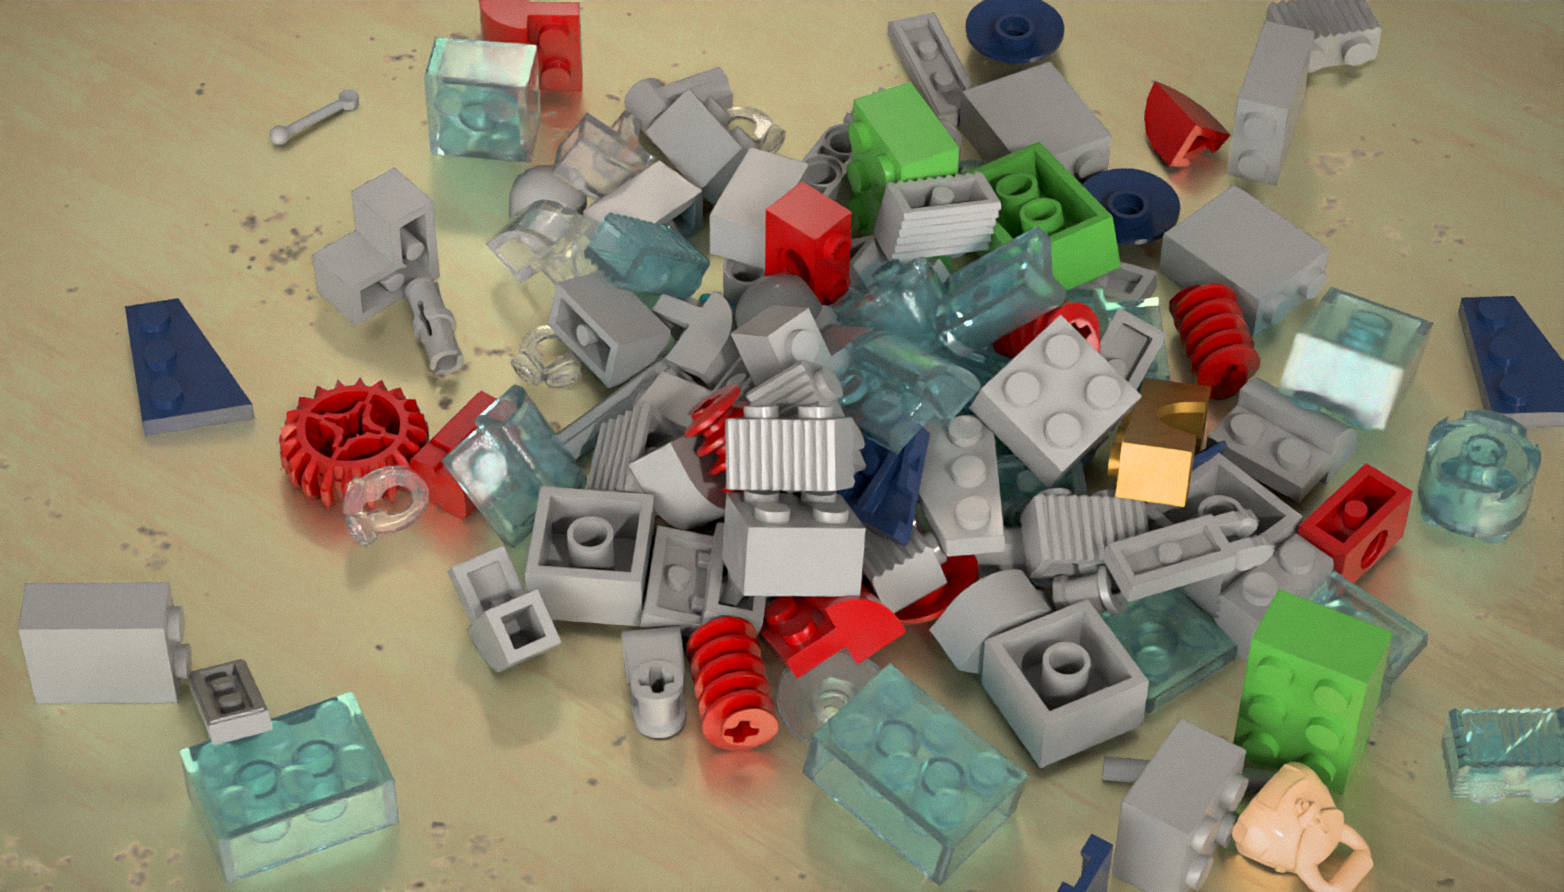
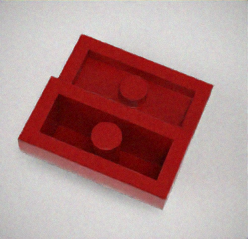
[479,0,583,105]
[758,583,906,679]

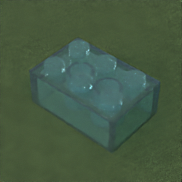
[1278,286,1434,430]
[802,663,1028,886]
[179,691,400,885]

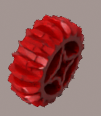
[279,377,430,513]

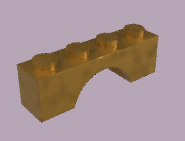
[1108,377,1211,507]

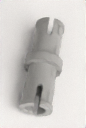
[405,277,464,375]

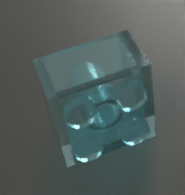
[424,37,541,163]

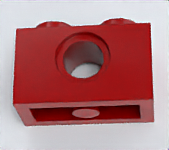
[765,181,852,306]
[1297,463,1413,600]

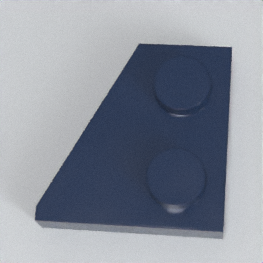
[836,407,930,546]

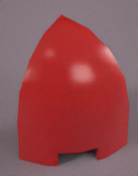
[1144,81,1231,167]

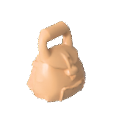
[1232,761,1373,892]

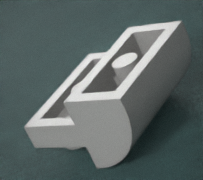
[1206,378,1358,503]
[640,522,766,638]

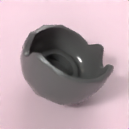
[734,272,822,328]

